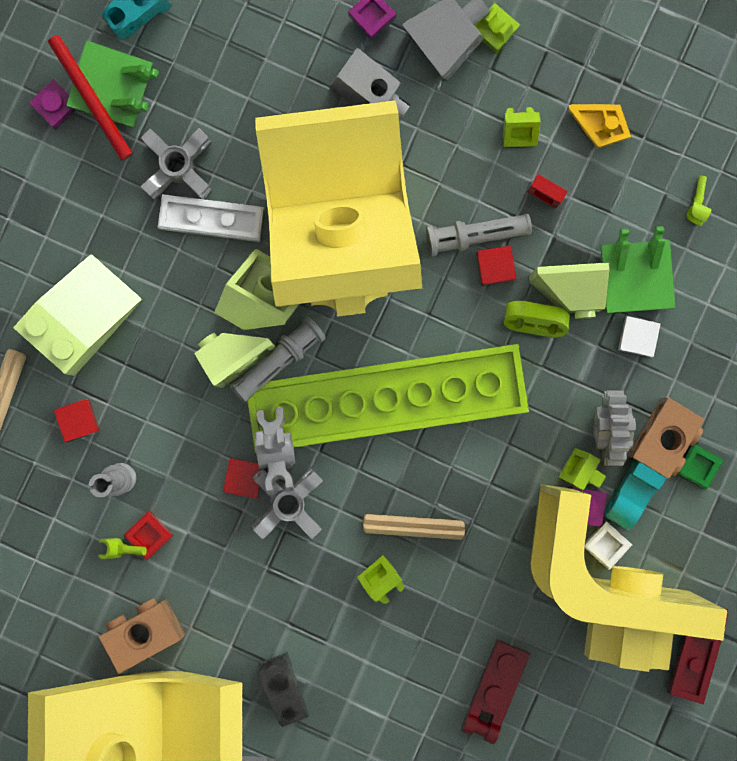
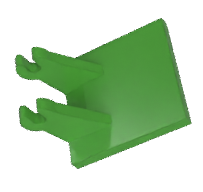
[66,40,159,128]
[600,226,675,314]

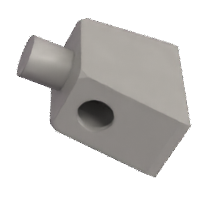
[402,0,491,80]
[330,48,410,121]

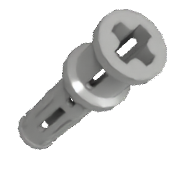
[426,214,532,257]
[230,316,326,403]
[89,463,137,497]

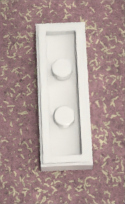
[158,194,265,242]

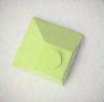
[214,249,299,330]
[529,263,609,319]
[194,333,276,388]

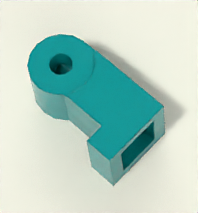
[102,0,173,40]
[604,461,667,531]

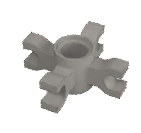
[141,128,212,200]
[255,407,295,495]
[251,468,323,539]

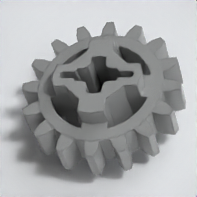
[593,390,636,466]

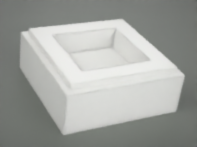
[618,316,660,358]
[584,521,632,570]

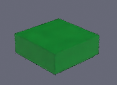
[677,444,724,490]

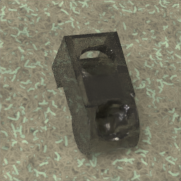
[257,652,309,727]

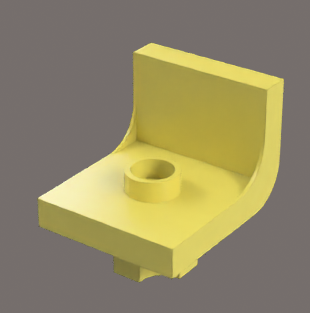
[255,100,422,317]
[530,484,727,672]
[28,671,242,761]

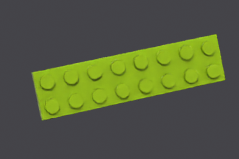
[247,344,529,453]

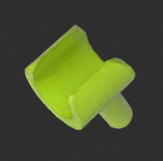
[686,176,712,226]
[98,538,147,559]

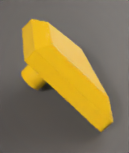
[568,104,631,149]

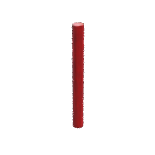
[48,35,133,161]

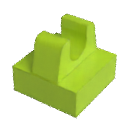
[474,3,520,54]
[502,107,541,147]
[559,448,606,490]
[357,555,404,604]

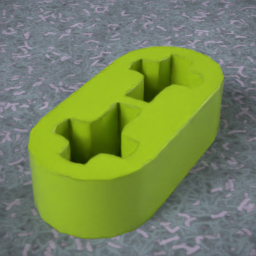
[504,301,570,338]

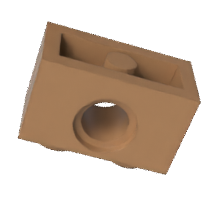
[627,397,705,479]
[99,598,186,674]

